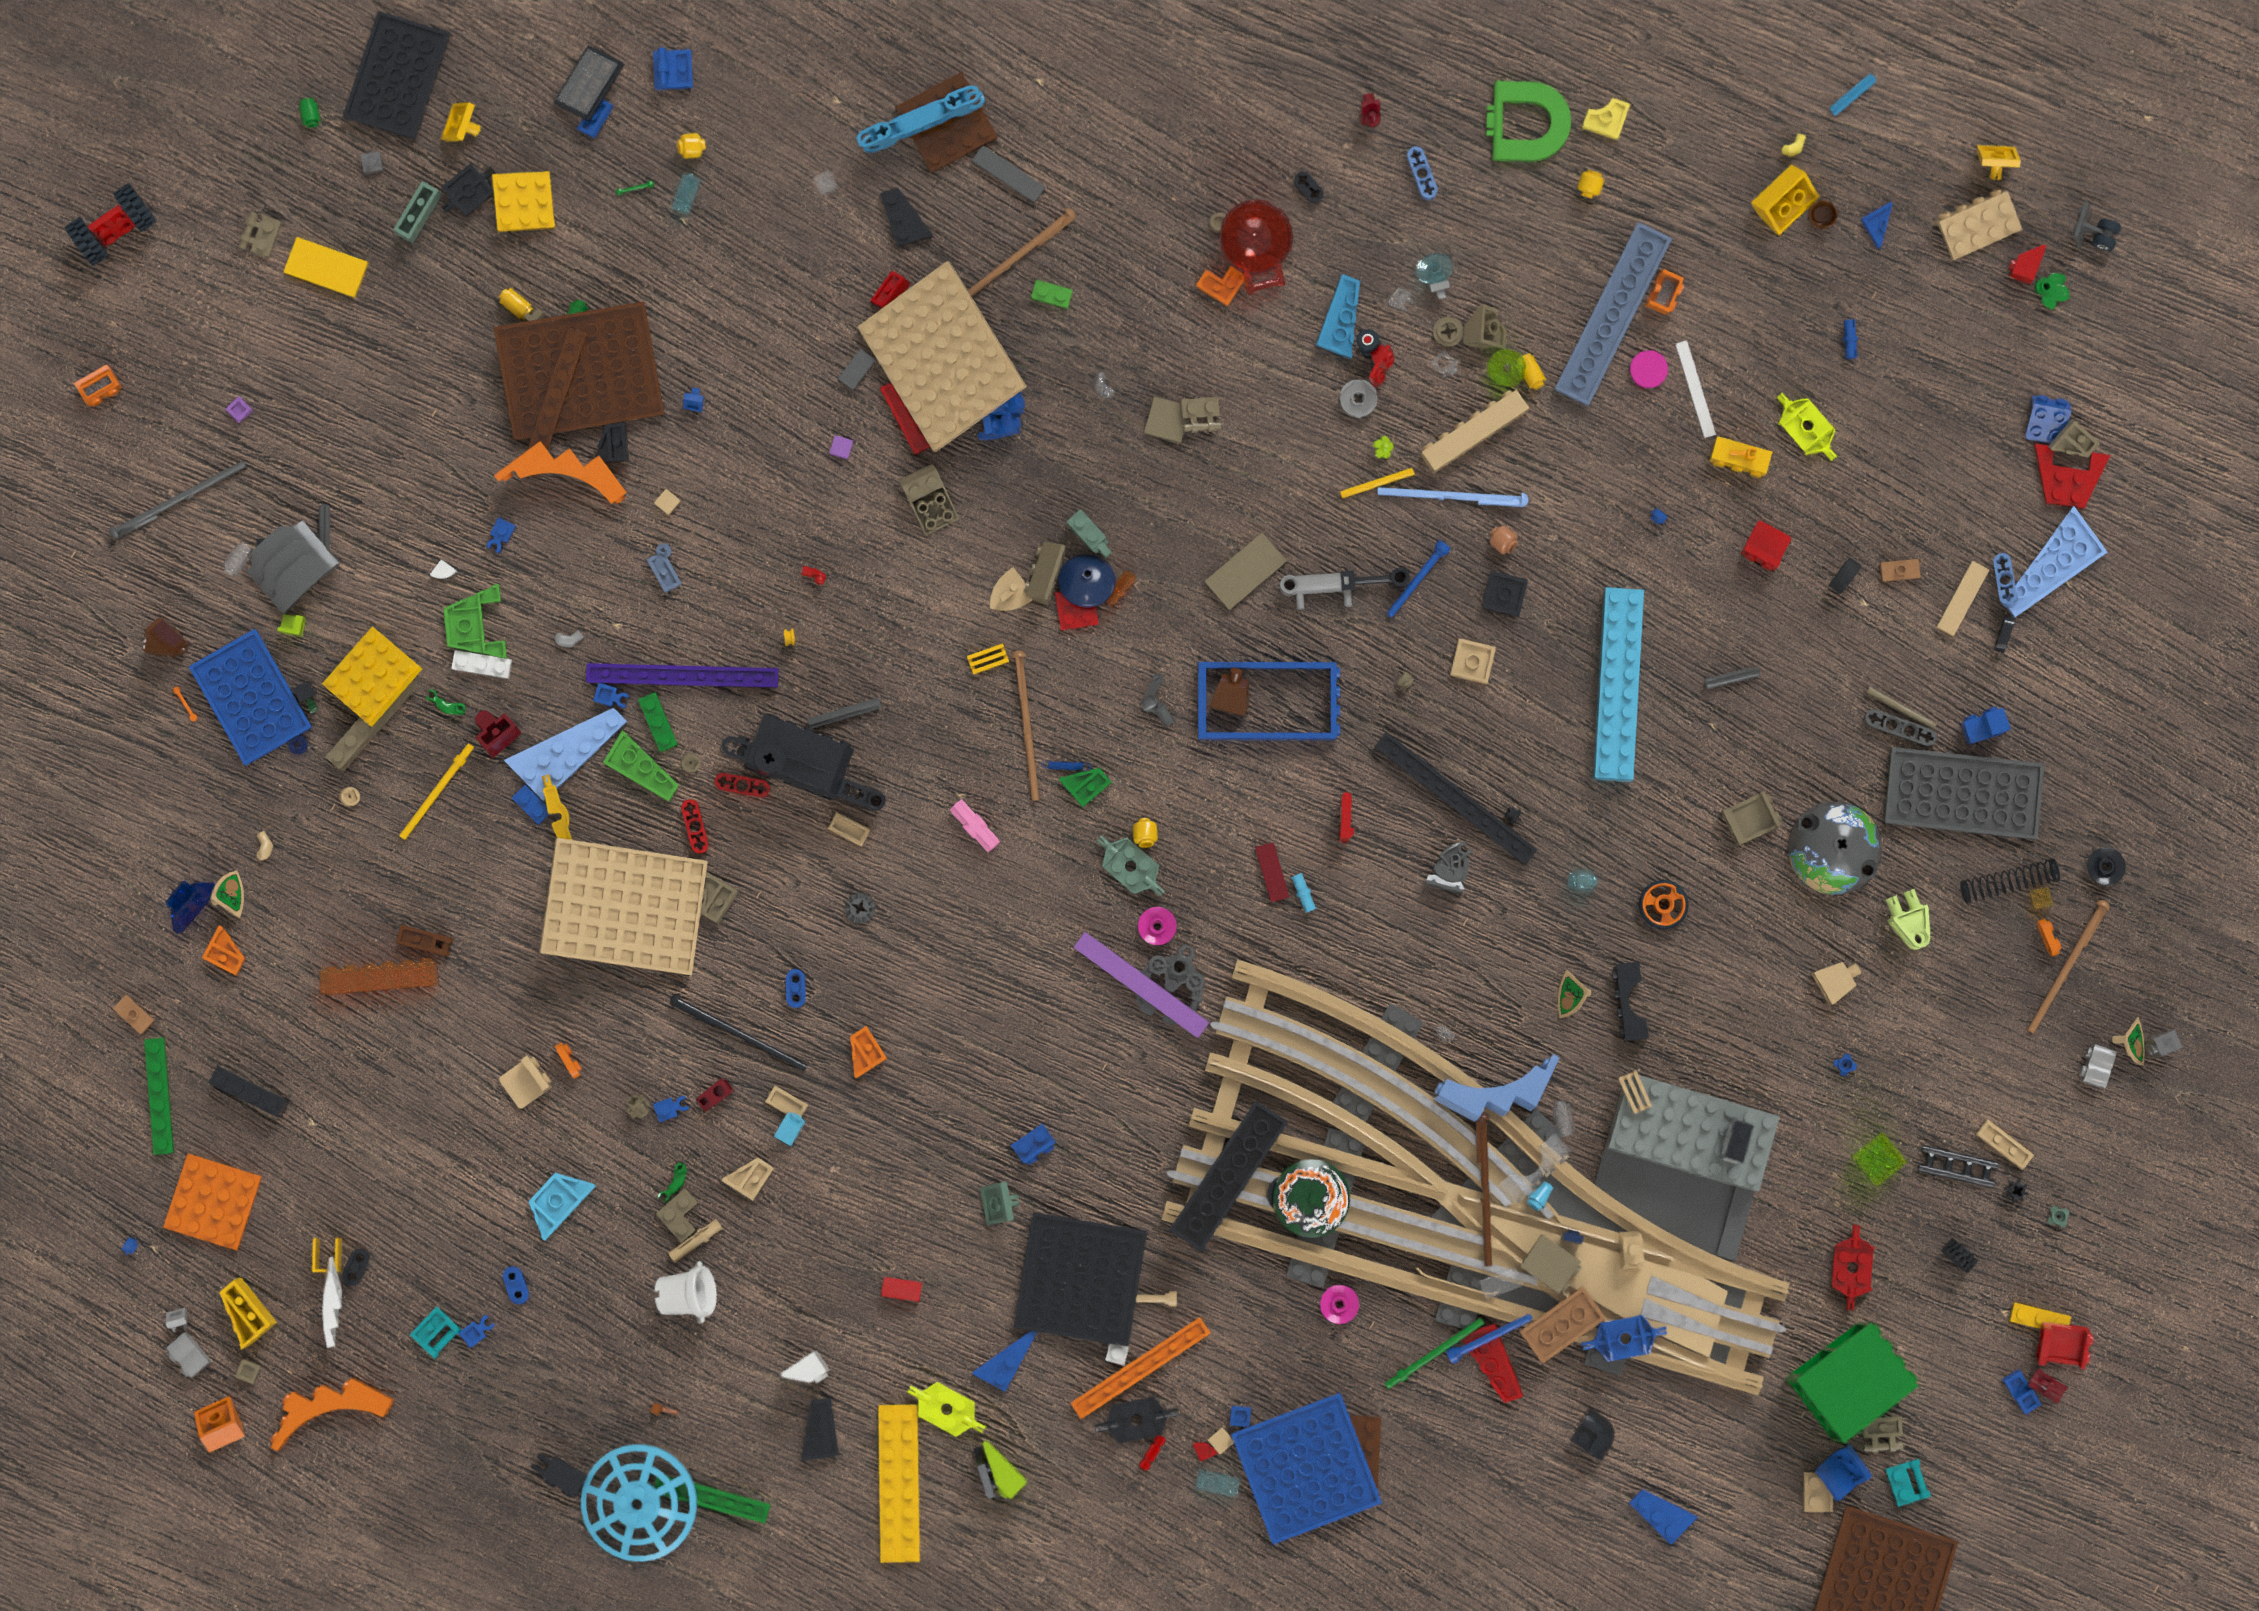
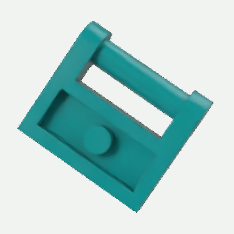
[410,1306,462,1359]
[1885,1458,1931,1507]

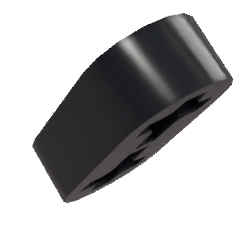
[1294,171,1324,204]
[1994,616,2015,653]

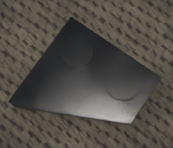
[593,422,629,464]

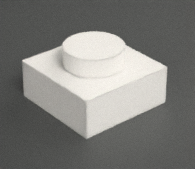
[1106,1344,1129,1365]

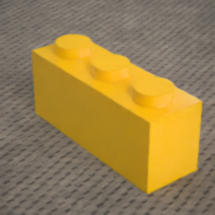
[1709,436,1772,478]

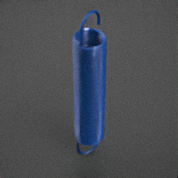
[1041,761,1090,771]

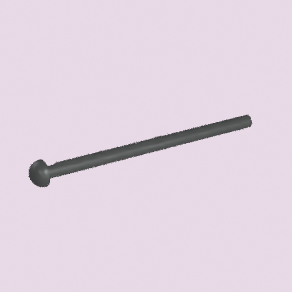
[109,461,247,539]

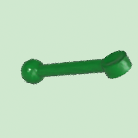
[616,181,655,196]

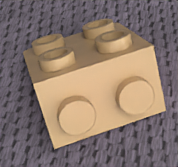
[499,1055,552,1109]

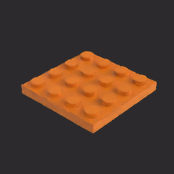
[163,1153,262,1251]

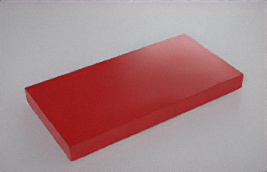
[880,382,931,455]

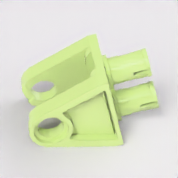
[1886,889,1930,950]

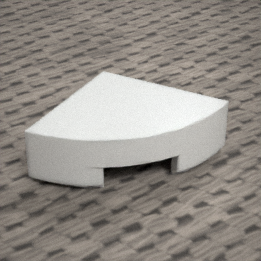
[430,560,457,579]

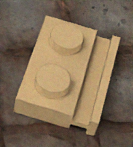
[1803,1472,1833,1512]

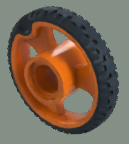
[1639,880,1689,930]

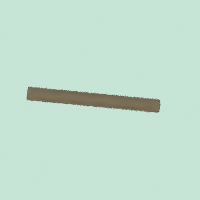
[1866,687,1937,730]

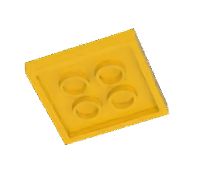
[492,171,555,232]

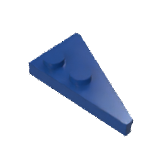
[972,1331,1037,1392]

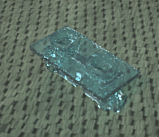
[671,173,701,215]

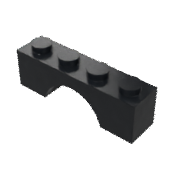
[1612,962,1649,1042]
[208,1066,290,1118]

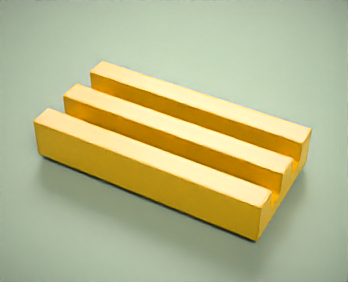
[967,644,1009,675]

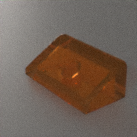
[1105,571,1136,608]

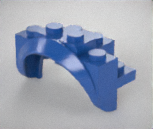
[978,391,1025,440]

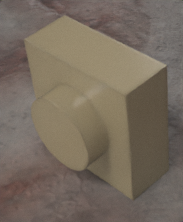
[235,1359,261,1384]

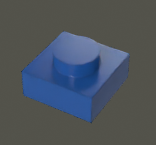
[1230,1406,1251,1427]

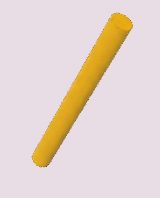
[1340,468,1414,499]

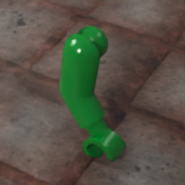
[425,689,466,715]
[658,1163,687,1203]

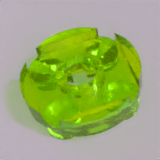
[1487,349,1526,387]

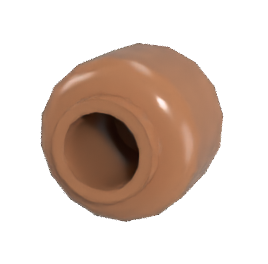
[1490,526,1518,554]

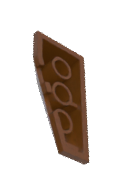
[142,617,190,657]

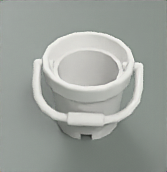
[655,1261,717,1324]

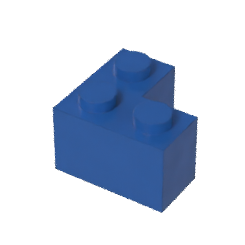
[1960,706,2011,745]

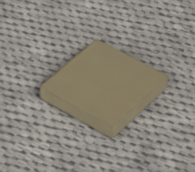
[1144,397,1187,444]

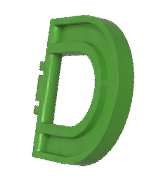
[1486,81,1571,162]

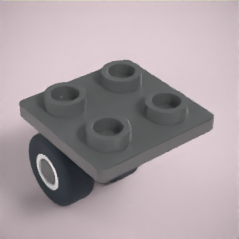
[2072,202,2121,251]

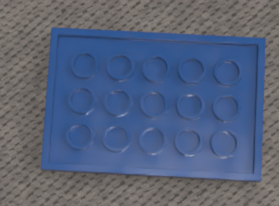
[189,629,313,766]

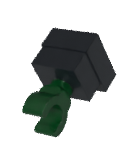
[293,681,319,714]

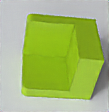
[277,614,306,637]

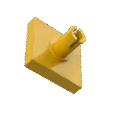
[441,102,481,142]
[1977,145,2021,180]

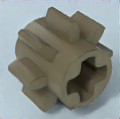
[625,1094,650,1119]

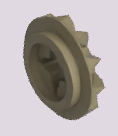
[1433,317,1463,347]

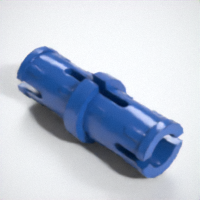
[1843,319,1858,359]

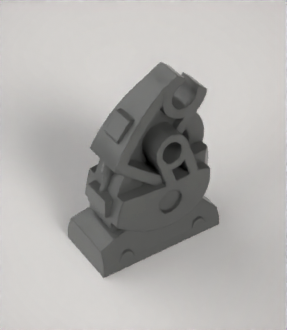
[1425,841,1471,895]

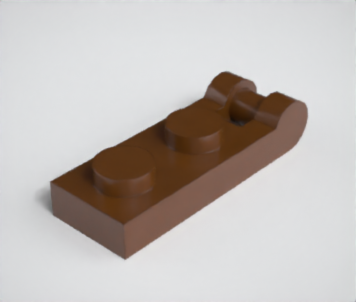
[396,925,454,957]

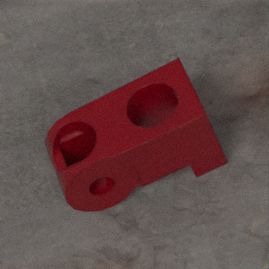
[696,1077,735,1112]

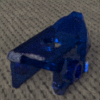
[165,881,216,934]

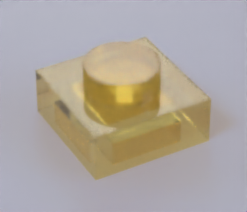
[2029,887,2053,910]

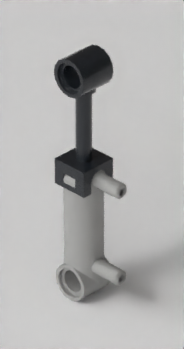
[1280,567,1410,610]

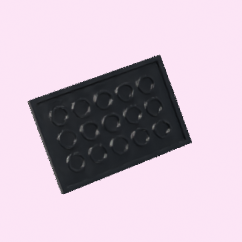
[342,11,451,141]

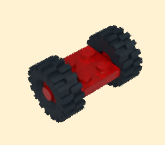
[64,183,157,266]

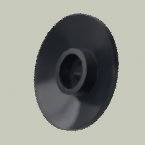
[2087,847,2126,886]

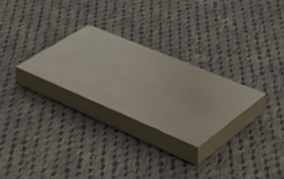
[1204,533,1287,611]

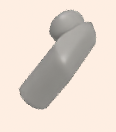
[554,630,584,648]

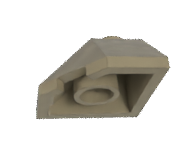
[1463,305,1506,350]

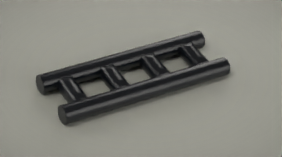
[1918,1145,1999,1188]

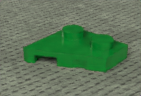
[1059,768,1112,808]

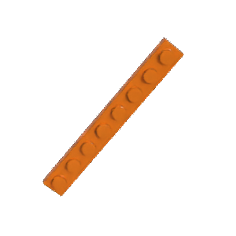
[1071,1317,1210,1419]

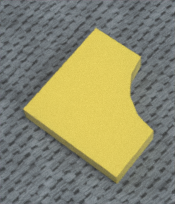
[1582,98,1630,140]

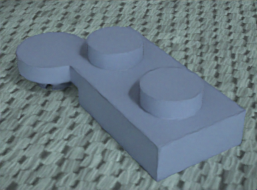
[647,543,682,594]

